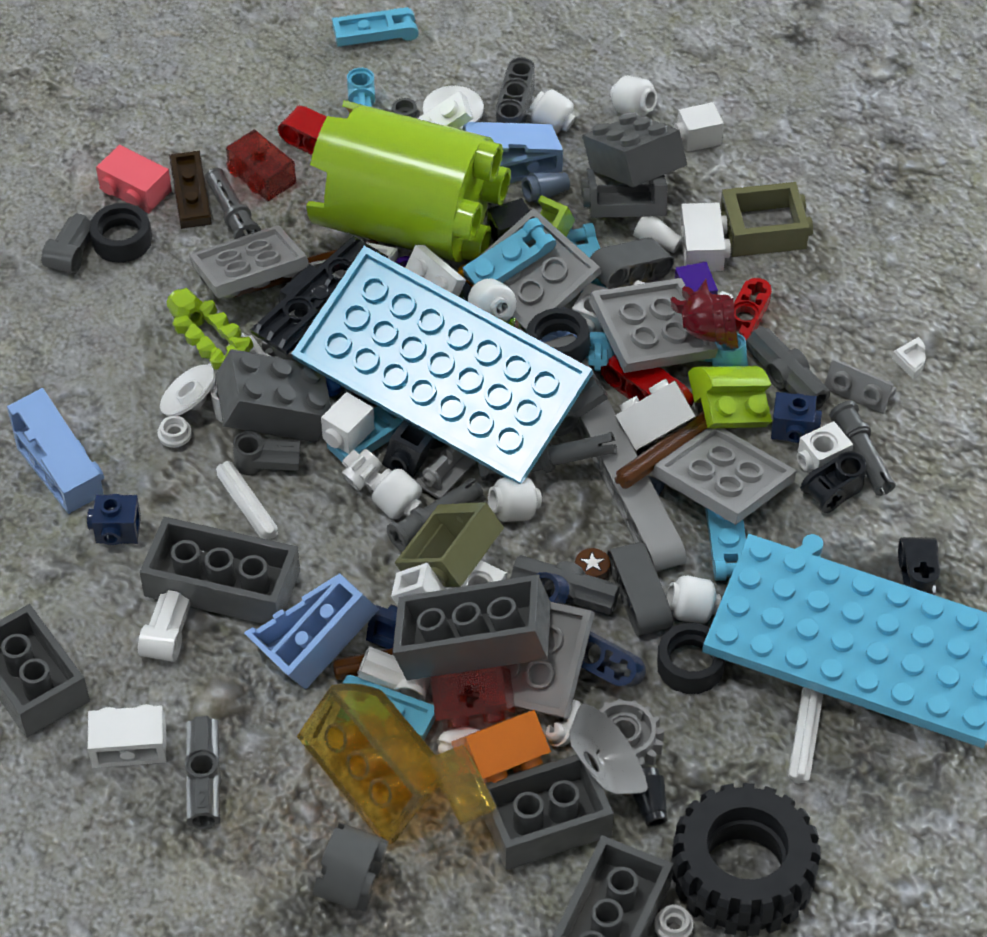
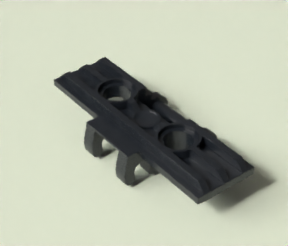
[250,236,388,355]

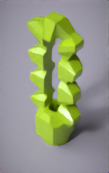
[167,288,254,370]

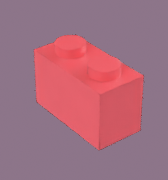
[96,144,172,214]

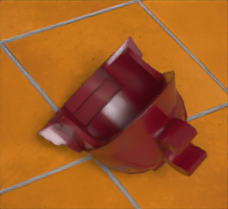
[670,279,738,349]

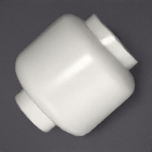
[610,75,657,117]
[529,89,576,134]
[468,279,517,322]
[371,469,422,519]
[488,477,542,522]
[666,576,721,624]

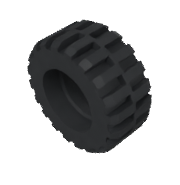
[671,783,821,937]

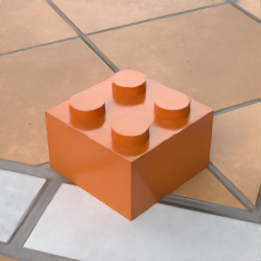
[451,710,551,785]

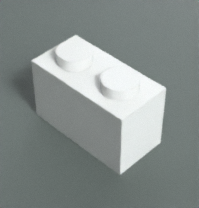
[680,203,731,272]
[615,379,696,451]
[88,704,166,768]

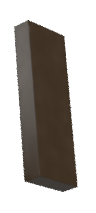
[169,151,212,229]

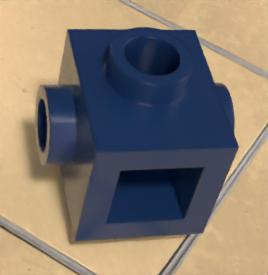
[771,392,822,443]
[87,494,141,545]

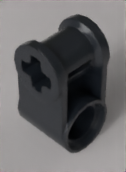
[800,451,866,514]
[898,537,940,595]

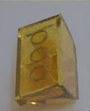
[296,683,448,845]

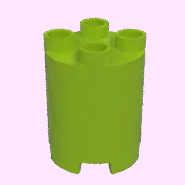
[306,100,511,262]

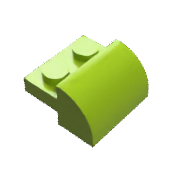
[688,366,772,429]

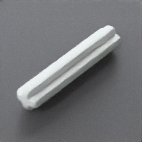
[216,461,278,540]
[788,687,823,784]

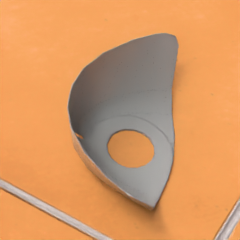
[569,703,648,794]

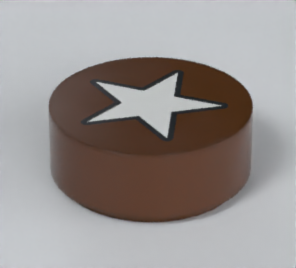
[575,548,610,580]

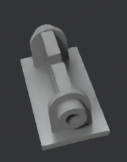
[824,359,897,414]
[415,446,477,499]

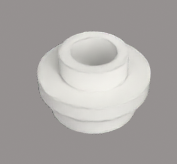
[158,416,192,448]
[654,905,693,937]

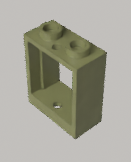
[720,182,813,257]
[394,502,504,587]

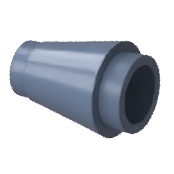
[521,172,570,203]

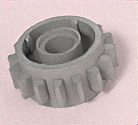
[587,699,664,769]

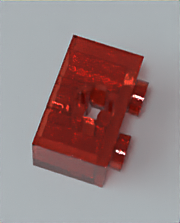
[226,129,296,202]
[431,666,515,728]

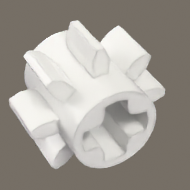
[341,449,383,491]

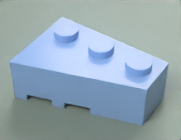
[463,122,563,183]
[7,388,104,514]
[244,573,379,689]

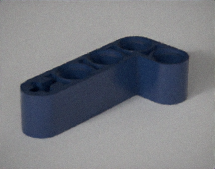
[536,572,646,687]

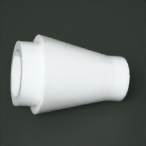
[633,216,683,254]

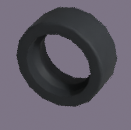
[89,203,152,263]
[526,308,591,363]
[657,623,726,694]

